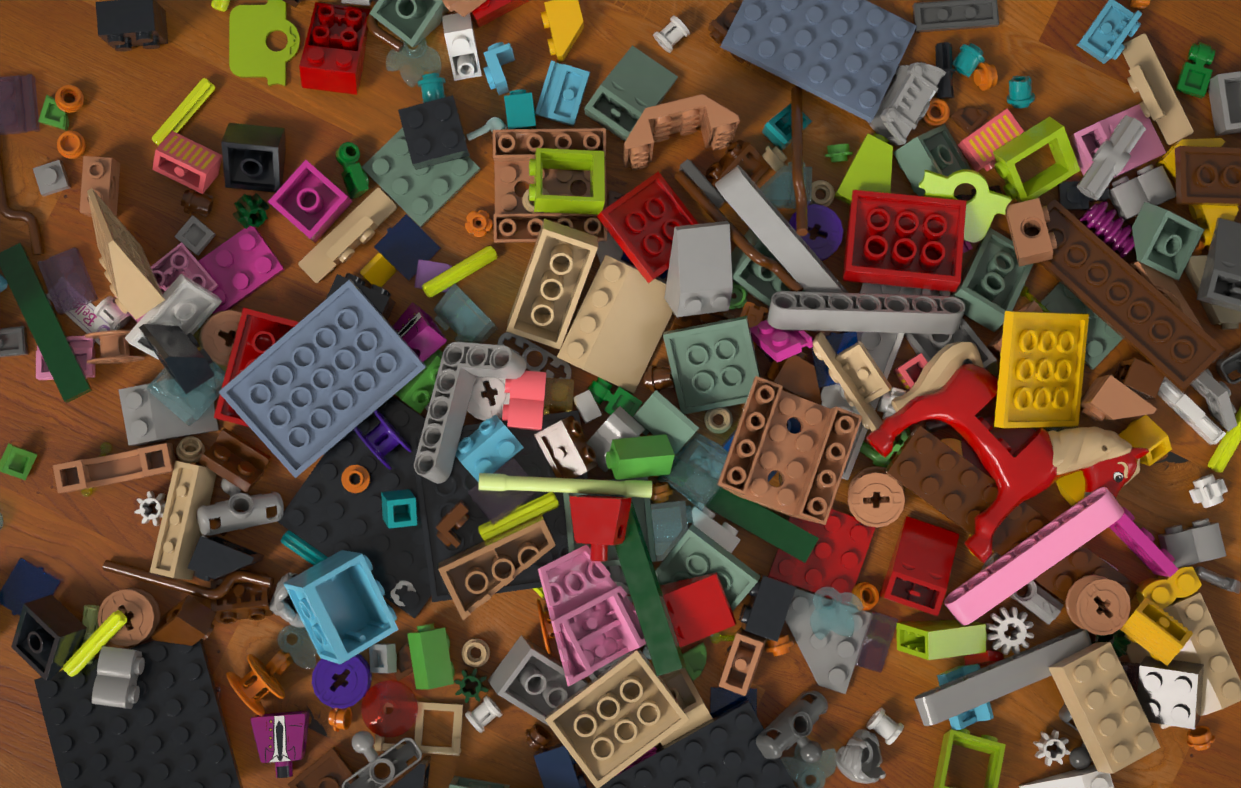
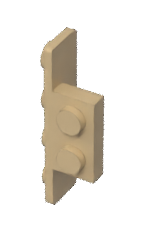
[1122,34,1194,145]
[298,188,397,283]
[812,332,892,431]

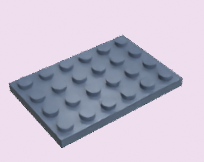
[720,0,917,123]
[219,279,426,478]

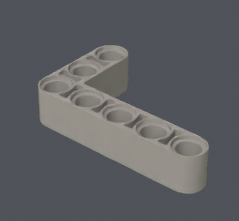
[414,342,526,484]

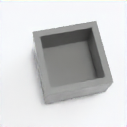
[1208,71,1241,136]

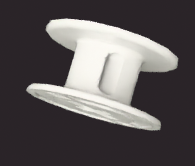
[467,376,510,421]

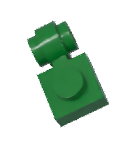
[1175,42,1216,99]
[335,142,369,199]
[587,377,642,417]

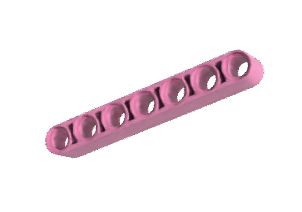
[944,487,1124,626]

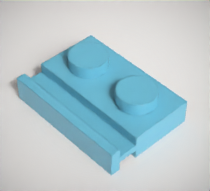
[535,60,590,127]

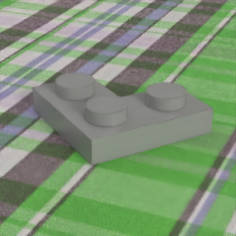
[1191,369,1237,432]

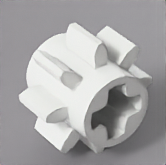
[877,387,906,419]
[1189,474,1228,508]
[135,491,166,526]
[1033,730,1071,766]

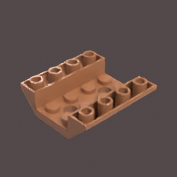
[624,94,740,170]
[493,128,607,243]
[717,376,863,525]

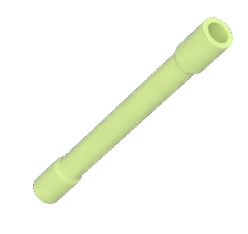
[478,473,652,498]

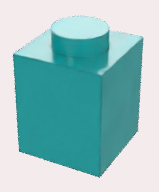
[504,89,537,130]
[381,489,417,528]

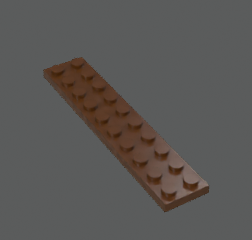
[884,425,1139,611]

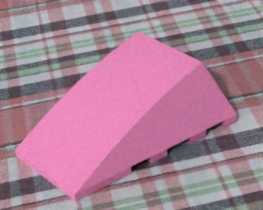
[538,545,646,686]

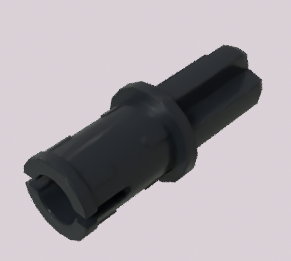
[935,42,956,99]

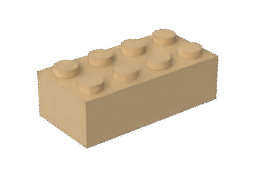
[506,219,598,349]
[1048,642,1161,773]

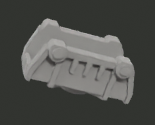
[867,62,946,145]

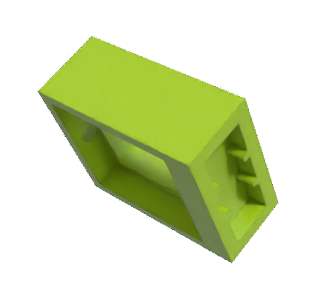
[993,116,1080,203]
[529,148,605,215]
[933,728,1006,788]

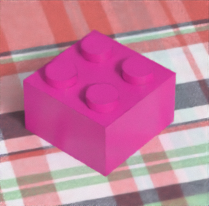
[268,160,353,243]

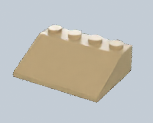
[87,188,165,320]
[557,255,673,393]
[1124,592,1241,729]
[545,648,689,788]

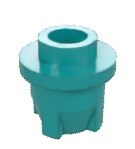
[952,43,985,78]
[417,73,446,103]
[1007,75,1035,108]

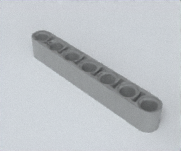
[715,165,849,293]
[767,291,965,334]
[914,628,1092,726]

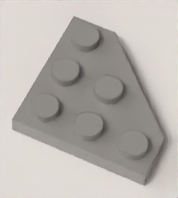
[785,588,871,694]

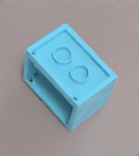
[283,550,399,664]

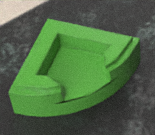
[38,95,69,131]
[682,642,707,681]

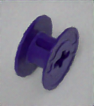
[789,204,843,261]
[354,409,412,470]
[312,654,372,709]

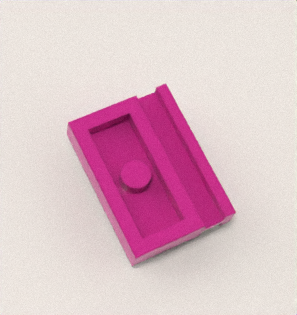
[750,320,813,363]

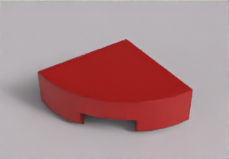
[964,650,1004,666]

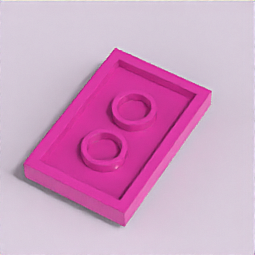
[198,226,285,314]
[1109,507,1179,577]

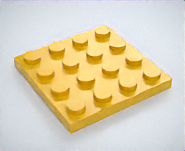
[994,311,1089,428]

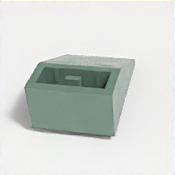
[585,45,678,141]

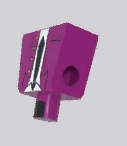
[393,302,447,362]
[251,710,310,778]

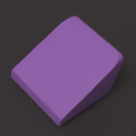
[415,260,452,292]

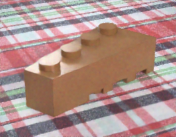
[438,515,556,620]

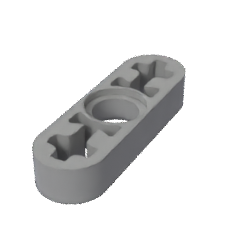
[497,332,572,386]

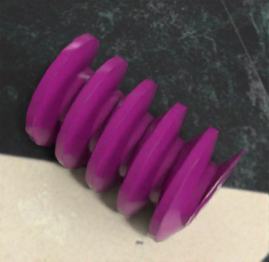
[1079,201,1135,258]

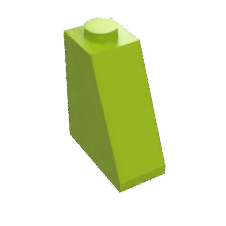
[834,133,893,206]
[896,620,987,660]

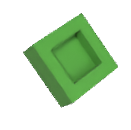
[0,443,37,480]

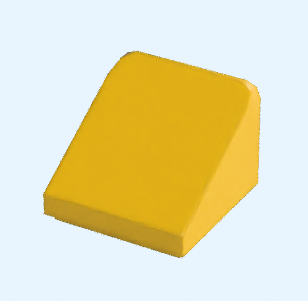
[360,253,396,287]

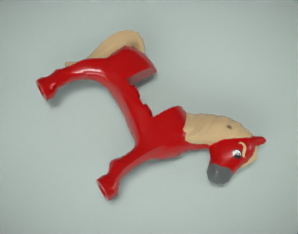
[866,342,1149,563]

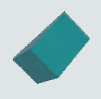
[762,103,812,151]

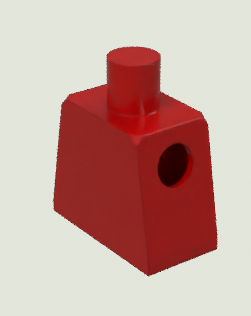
[569,495,632,561]

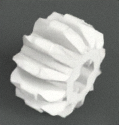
[986,607,1034,655]

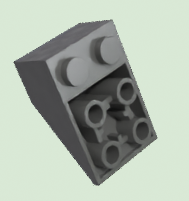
[1196,218,1241,312]

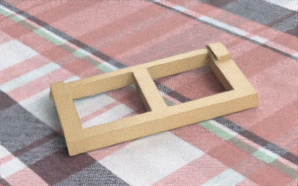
[374,699,464,756]

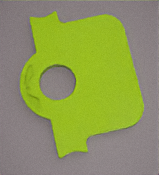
[229,0,301,86]
[918,169,1012,242]

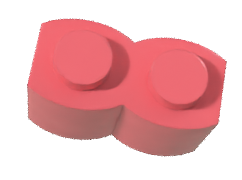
[502,371,546,431]

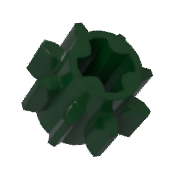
[233,193,270,229]
[1092,629,1131,658]
[454,667,489,703]

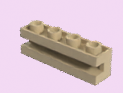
[150,461,217,580]

